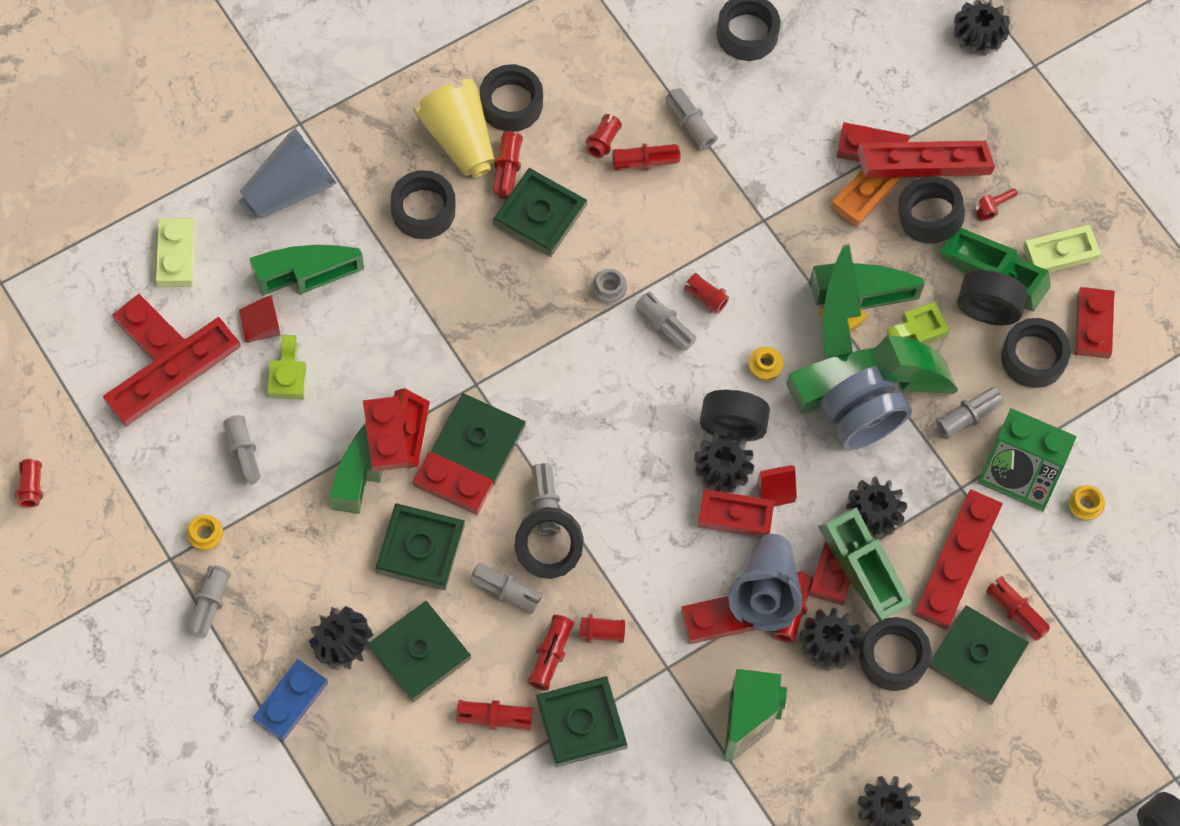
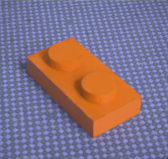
[830,170,901,228]

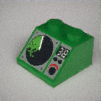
[978,408,1077,512]
[724,669,787,762]

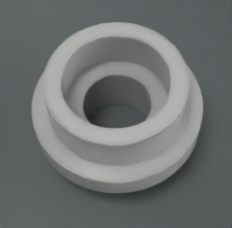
[592,269,627,303]

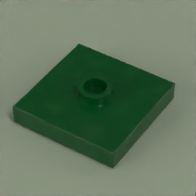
[493,168,587,257]
[431,393,526,485]
[375,503,465,591]
[370,600,471,702]
[928,605,1029,705]
[536,676,628,768]

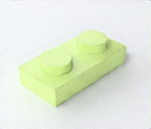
[156,218,195,287]
[1023,225,1101,273]

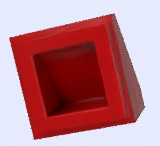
[239,295,281,343]
[756,465,797,507]

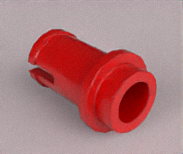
[585,114,622,158]
[683,273,729,314]
[14,459,43,508]
[579,614,625,643]

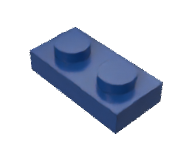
[253,659,328,742]

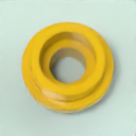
[748,347,784,381]
[1069,485,1105,521]
[186,515,223,551]

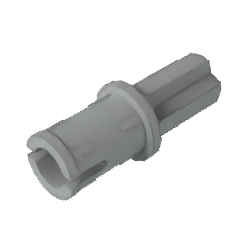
[666,88,718,150]
[635,292,697,351]
[936,387,1004,439]
[223,415,261,485]
[532,463,561,536]
[470,563,543,614]
[188,565,231,638]

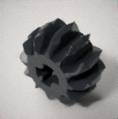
[953,0,1010,56]
[694,432,755,493]
[845,476,907,539]
[309,606,374,670]
[799,607,862,671]
[857,776,921,826]

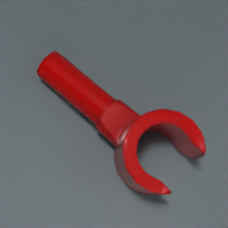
[975,188,1018,222]

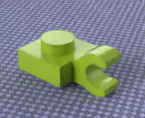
[883,301,950,344]
[268,335,307,399]

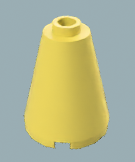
[413,79,494,178]

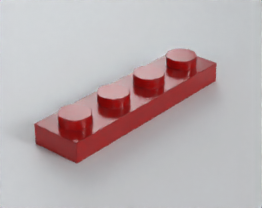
[857,140,995,178]
[103,317,241,427]
[914,489,1003,630]

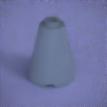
[239,128,337,219]
[728,534,803,631]

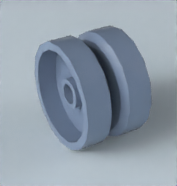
[820,366,912,450]

